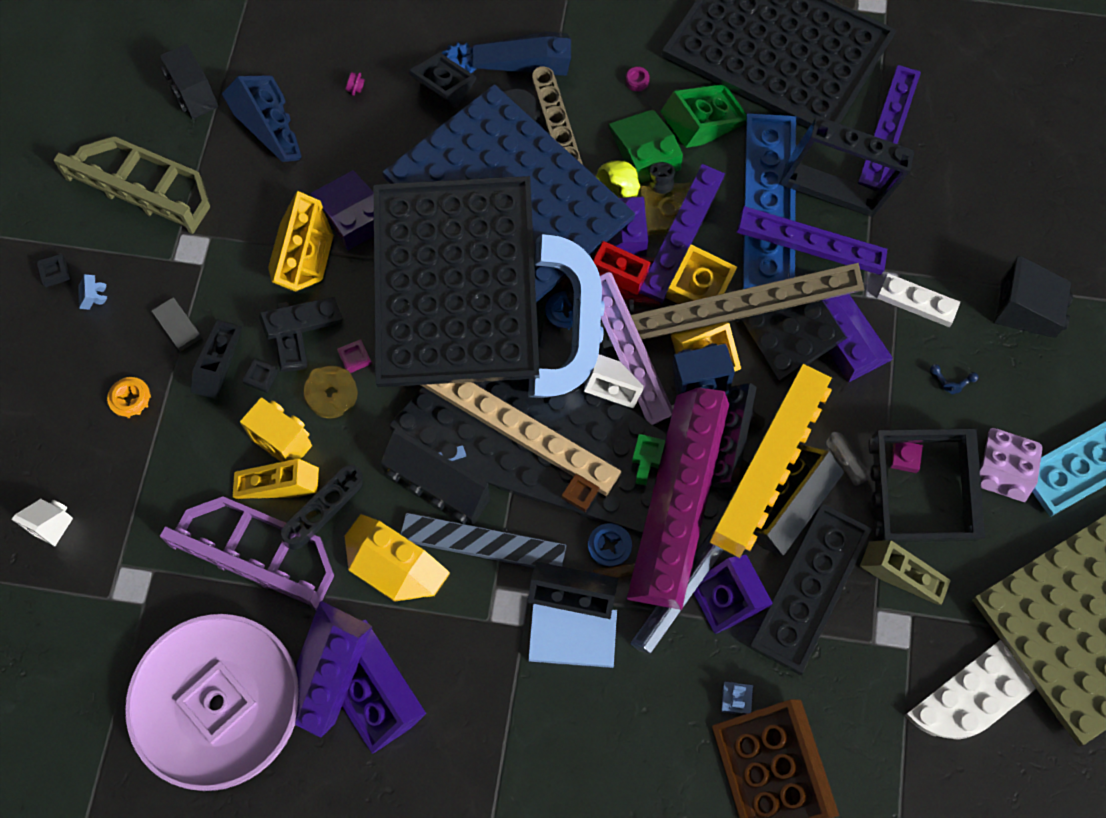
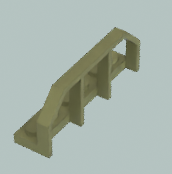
[54,136,210,234]

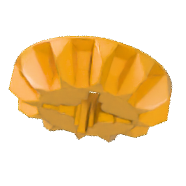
[107,377,152,418]

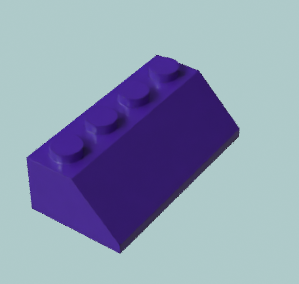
[824,294,893,383]
[295,601,372,738]
[342,620,426,754]

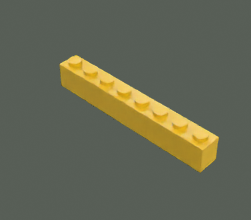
[710,364,832,558]

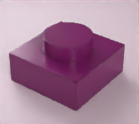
[890,443,923,473]

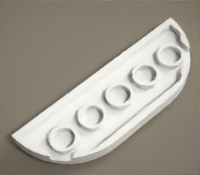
[905,640,1036,739]

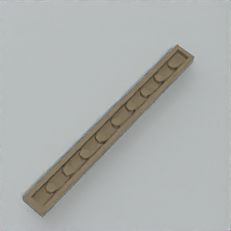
[600,263,864,349]

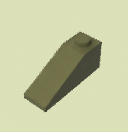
[860,540,951,605]

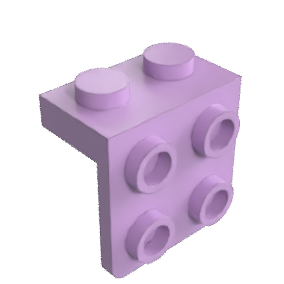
[979,428,1042,502]

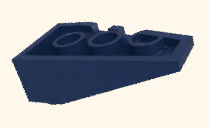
[472,32,571,76]
[222,76,302,162]

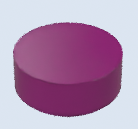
[625,67,650,92]

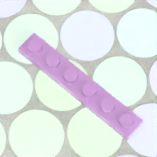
[600,272,673,425]

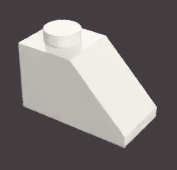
[584,354,644,408]
[12,499,73,546]

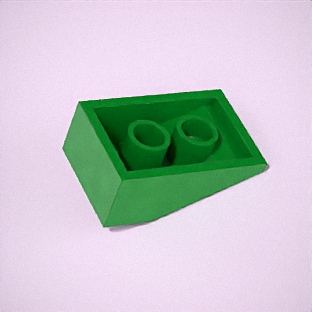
[660,85,747,148]
[609,109,683,183]

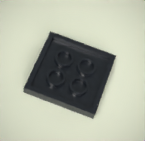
[741,272,848,382]

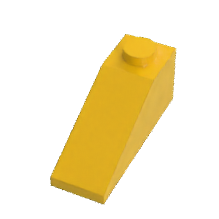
[233,459,319,499]

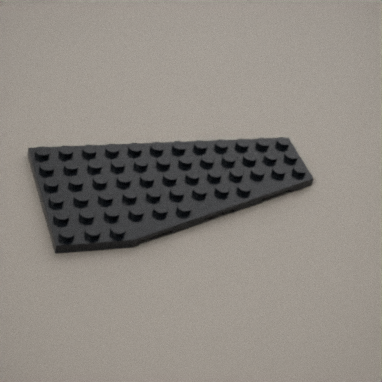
[390,346,739,551]

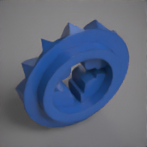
[442,42,476,73]
[545,291,573,330]
[588,523,632,567]

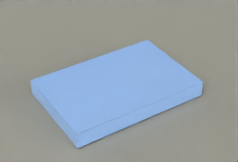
[529,604,617,668]

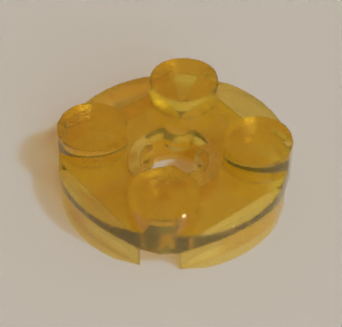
[304,366,358,418]

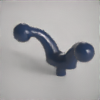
[930,364,979,395]

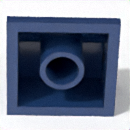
[672,343,735,395]

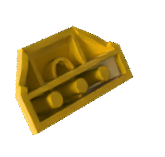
[268,191,333,292]
[345,514,450,601]

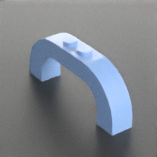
[528,235,605,398]

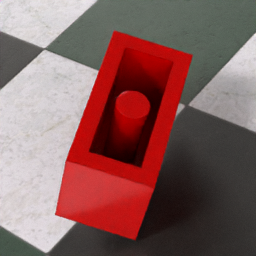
[593,241,651,295]

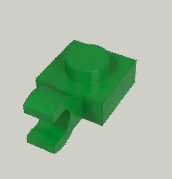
[632,434,665,486]

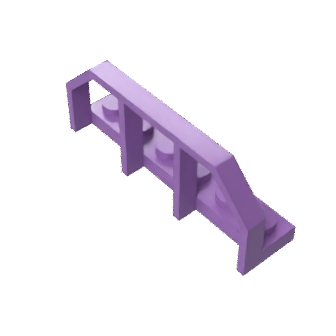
[160,496,334,610]

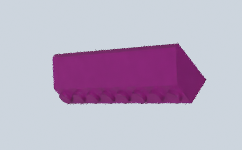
[627,388,729,610]

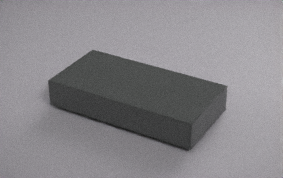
[152,297,202,352]

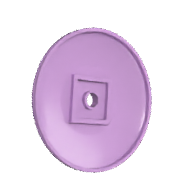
[126,614,298,791]

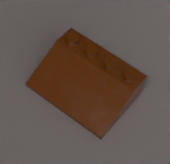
[712,699,839,818]

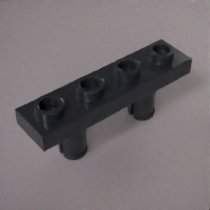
[711,383,765,488]

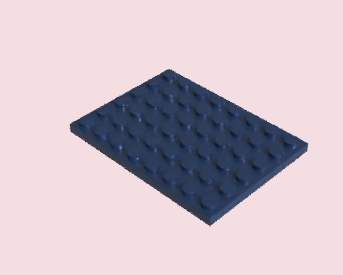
[383,84,636,302]

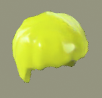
[596,160,640,198]

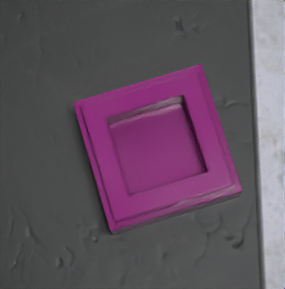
[337,339,372,374]

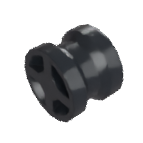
[649,162,675,194]

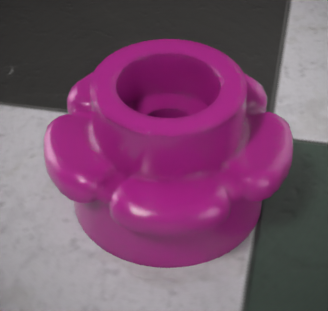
[346,72,365,96]

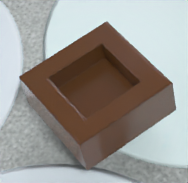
[562,473,600,512]

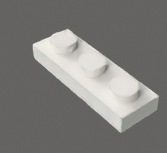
[877,273,960,327]

